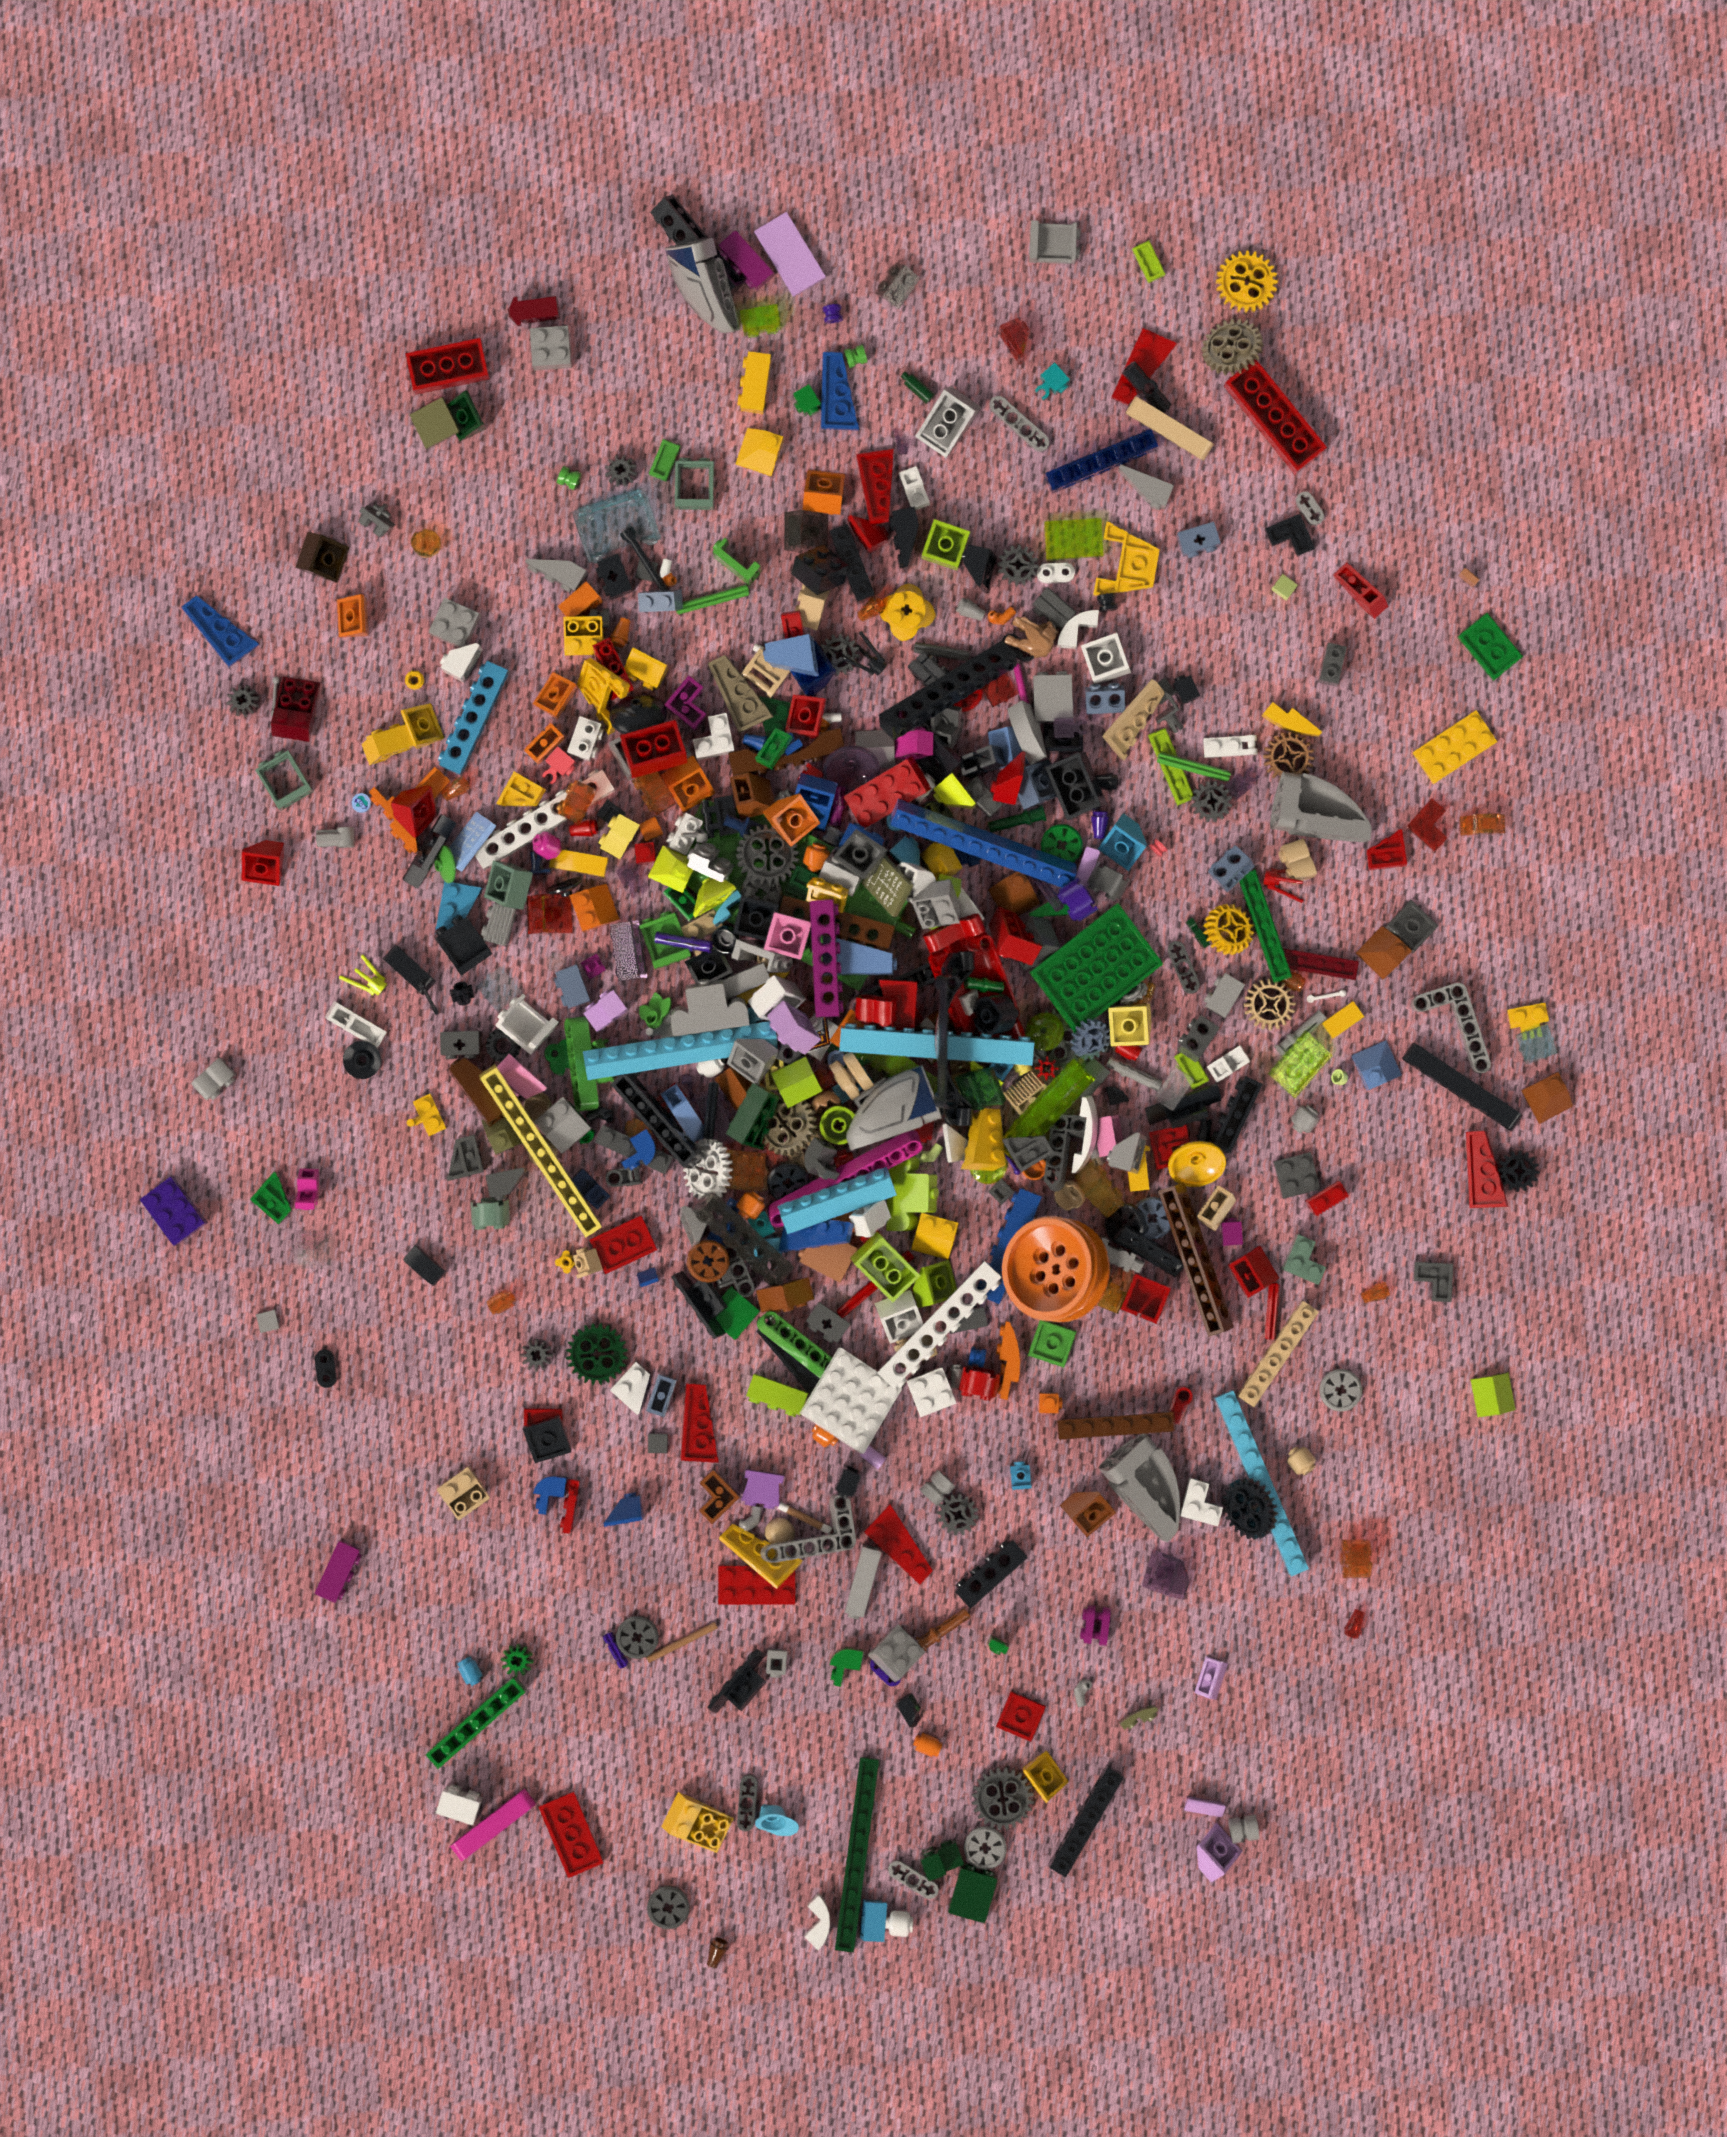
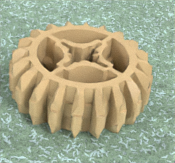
[1243,978,1296,1030]

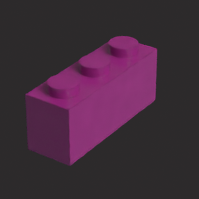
[718,230,774,291]
[314,1540,363,1603]

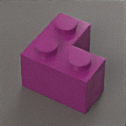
[664,675,707,731]

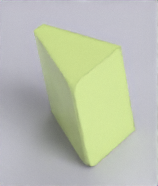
[1271,574,1298,601]

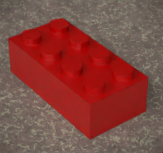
[405,338,490,395]
[843,756,932,828]

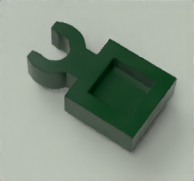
[1185,918,1211,949]

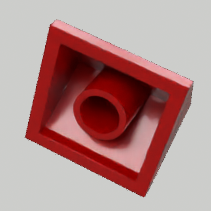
[785,694,826,739]

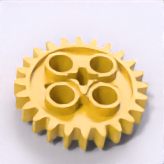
[1215,250,1278,314]

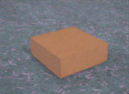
[1458,568,1479,588]

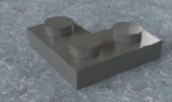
[1413,1262,1453,1302]

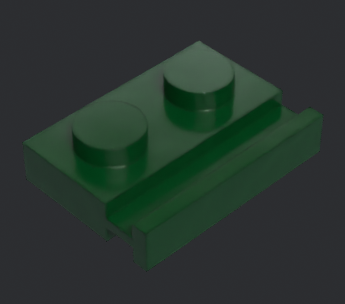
[786,865,819,902]

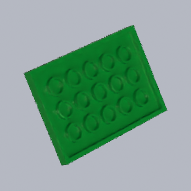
[1029,903,1163,1033]

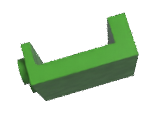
[713,537,762,586]
[639,911,691,970]

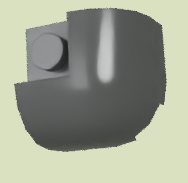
[917,705,964,749]

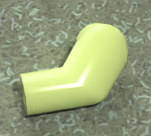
[916,1143,943,1163]

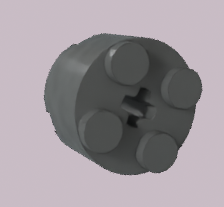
[1087,861,1131,901]

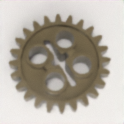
[1201,318,1264,376]
[763,1096,817,1156]

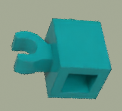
[1035,362,1070,401]

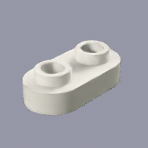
[1037,563,1075,584]

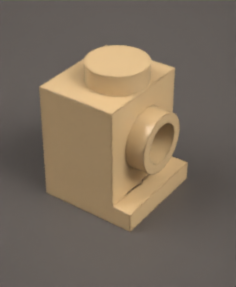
[573,1247,603,1279]

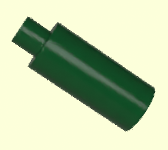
[901,371,935,404]

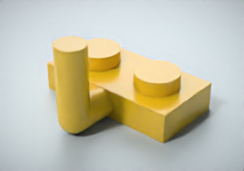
[406,1094,447,1137]

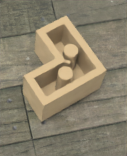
[795,584,830,630]

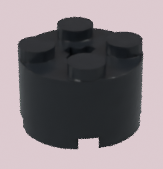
[973,993,1019,1035]

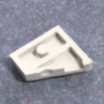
[610,1362,650,1415]

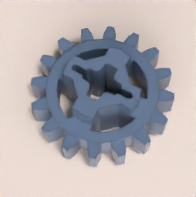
[1070,1018,1110,1060]

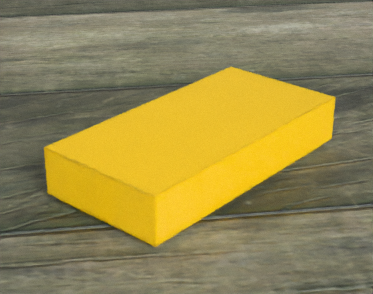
[1321,1001,1364,1039]

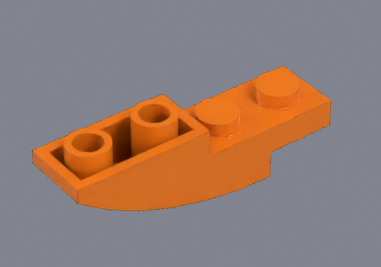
[369,787,419,854]
[996,1321,1020,1400]

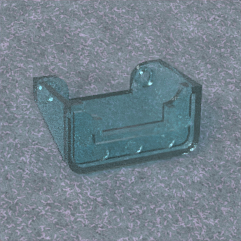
[572,488,661,563]

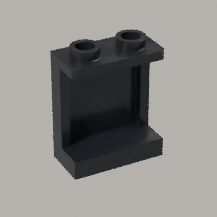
[433,914,492,976]

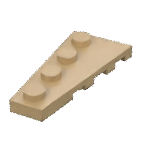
[1102,679,1165,761]

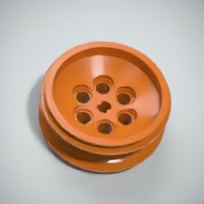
[1002,1216,1110,1322]

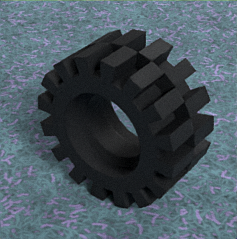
[486,1029,521,1062]

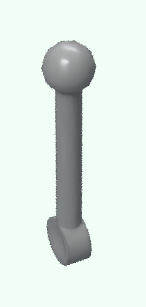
[271,676,280,716]

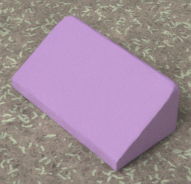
[1075,846,1100,887]
[1194,1656,1228,1700]
[1184,1796,1226,1817]

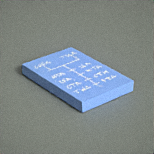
[449,812,496,872]

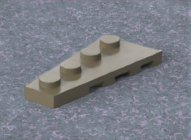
[708,655,774,733]

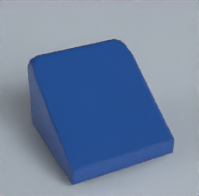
[637,1267,659,1287]

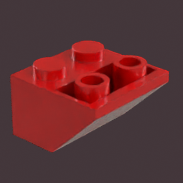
[1227,1245,1279,1298]

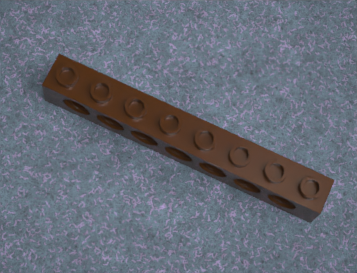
[1158,1182,1234,1337]

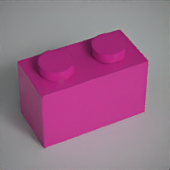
[895,727,933,760]

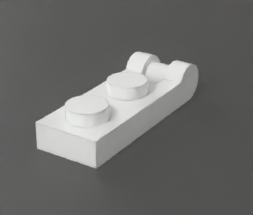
[1203,735,1258,758]

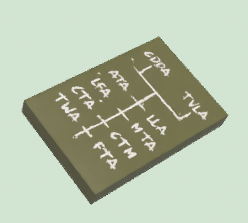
[861,855,914,917]

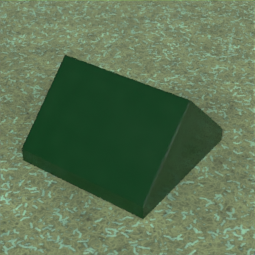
[447,390,486,442]

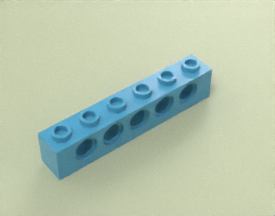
[438,661,509,776]

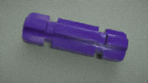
[603,1632,628,1669]

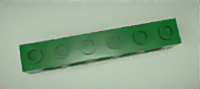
[426,1676,527,1769]

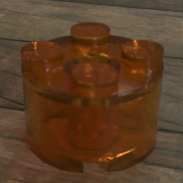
[1340,1539,1372,1578]

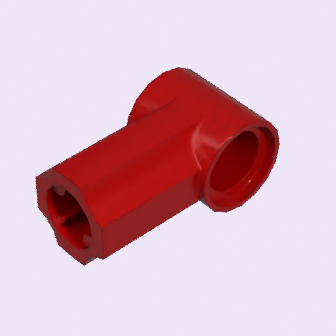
[1168,1386,1193,1425]

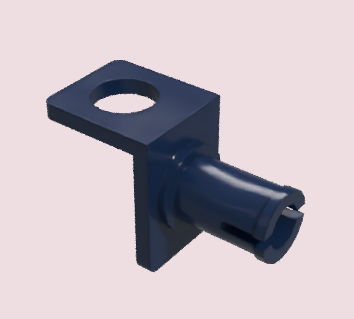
[723,814,764,838]
[527,852,552,895]

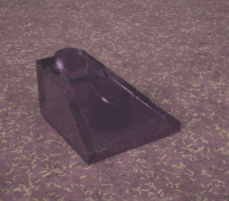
[1142,1549,1190,1600]

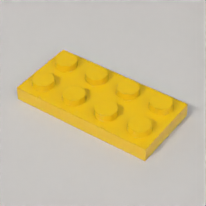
[1412,710,1497,784]

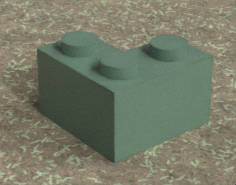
[1281,1234,1326,1285]

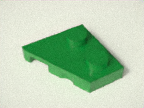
[250,1172,292,1225]

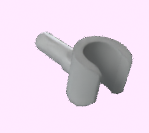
[681,828,708,843]

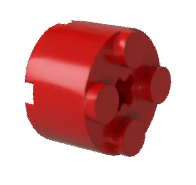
[959,1366,1001,1401]

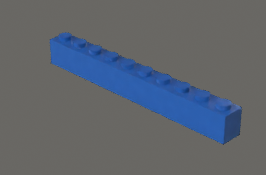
[890,799,1077,888]

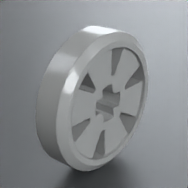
[1319,1369,1362,1411]
[964,1826,1006,1870]

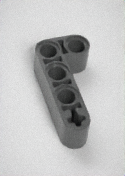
[1044,1114,1086,1192]

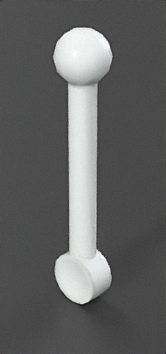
[1307,989,1346,1003]

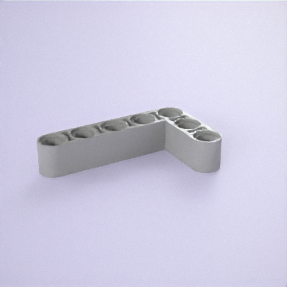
[1411,983,1491,1074]
[761,1494,856,1563]

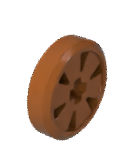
[686,1240,729,1283]

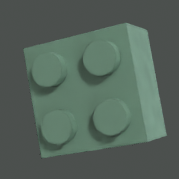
[484,860,533,910]

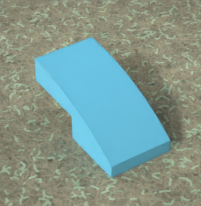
[713,890,741,927]

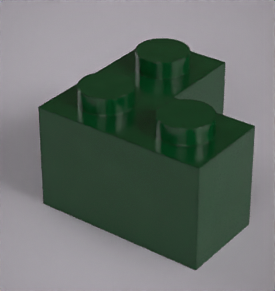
[920,1839,964,1882]

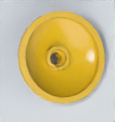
[1168,1141,1226,1187]

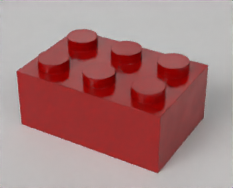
[620,720,688,779]

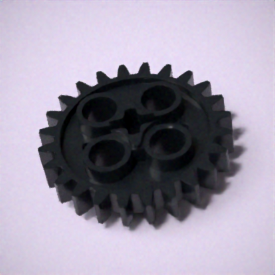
[1222,1477,1278,1540]

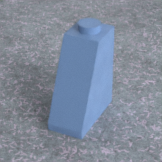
[763,634,819,676]
[661,1084,704,1142]

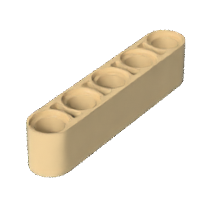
[1125,396,1214,461]

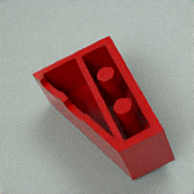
[988,906,1042,966]

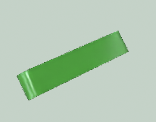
[564,1016,599,1112]
[757,1311,832,1378]

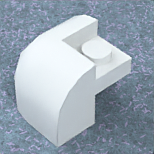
[896,862,936,903]

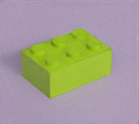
[850,1231,920,1302]

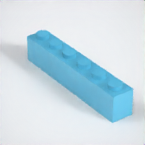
[778,1167,897,1234]

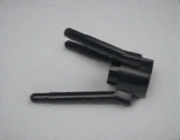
[843,631,887,676]

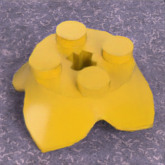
[878,584,936,641]

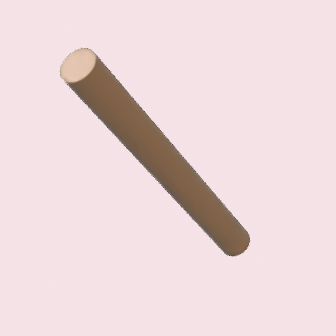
[646,1622,718,1663]

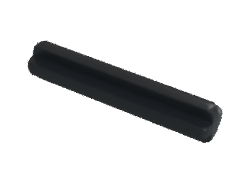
[703,1082,719,1139]

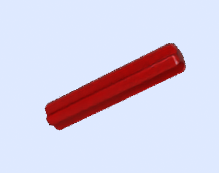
[1264,1283,1280,1340]

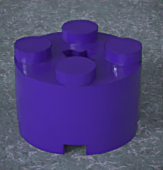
[1057,877,1099,922]

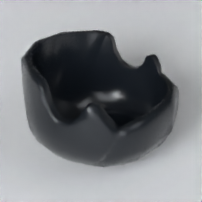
[711,925,740,954]

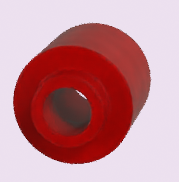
[1114,1045,1143,1061]

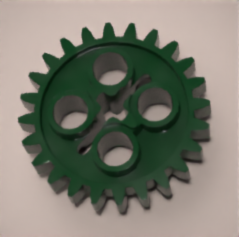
[566,1323,628,1385]

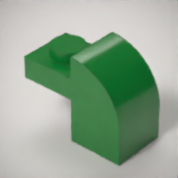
[829,1647,863,1687]

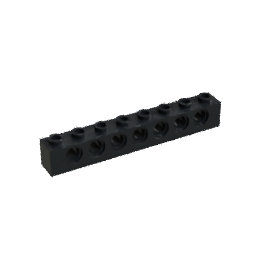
[879,641,1017,740]

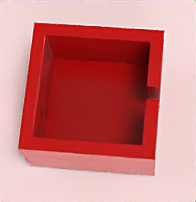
[1120,1273,1171,1324]

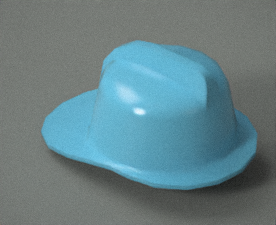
[755,1804,799,1836]

